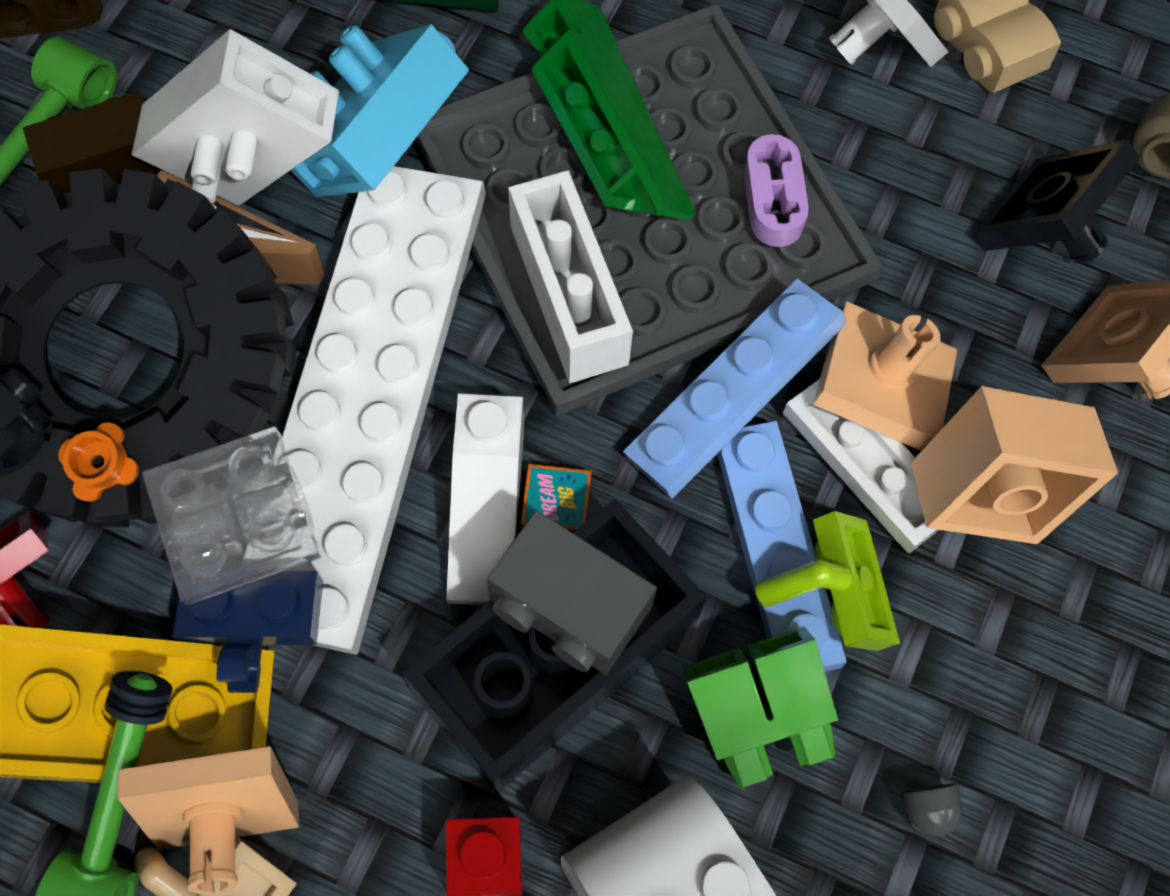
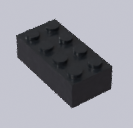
[402,498,707,795]

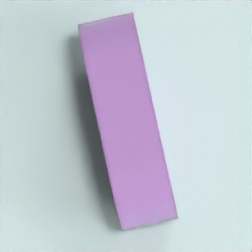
[744,134,809,247]

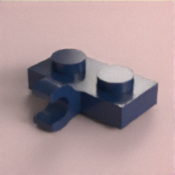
[173,571,323,693]

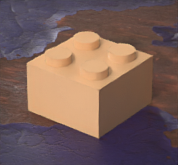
[911,386,1118,544]

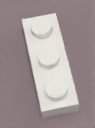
[783,379,938,554]

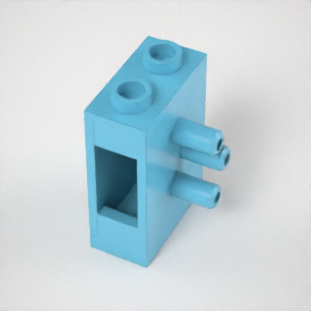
[290,24,469,197]

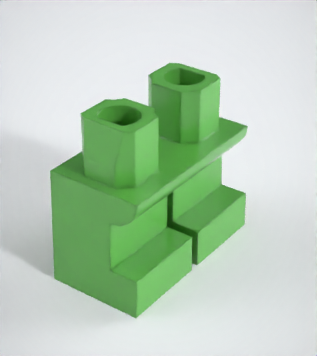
[682,626,838,788]

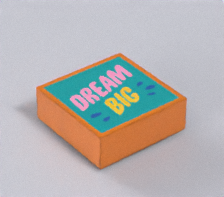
[520,464,592,533]

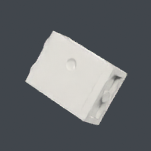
[132,29,339,206]

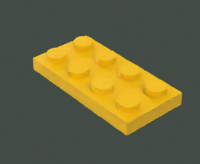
[0,624,275,783]

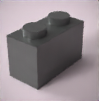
[487,510,657,675]

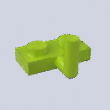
[755,511,900,651]

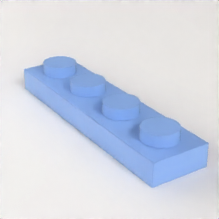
[623,278,846,499]
[717,421,847,672]

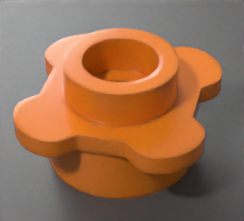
[58,422,139,502]

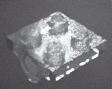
[142,426,321,605]

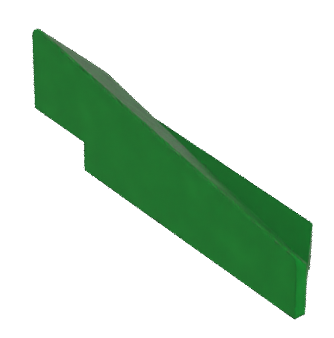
[522,0,696,221]

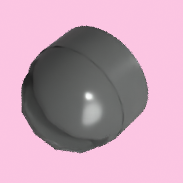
[902,783,962,837]

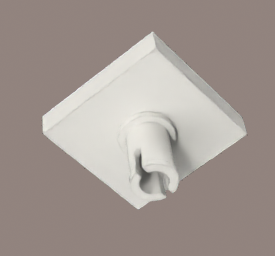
[829,0,948,67]

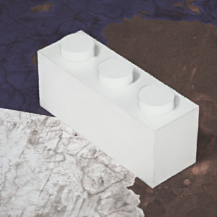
[508,170,633,384]

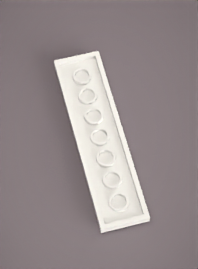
[240,166,486,655]

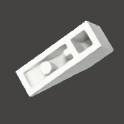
[446,394,524,605]

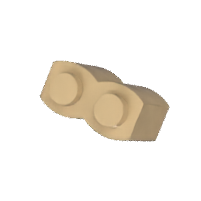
[934,0,1061,93]

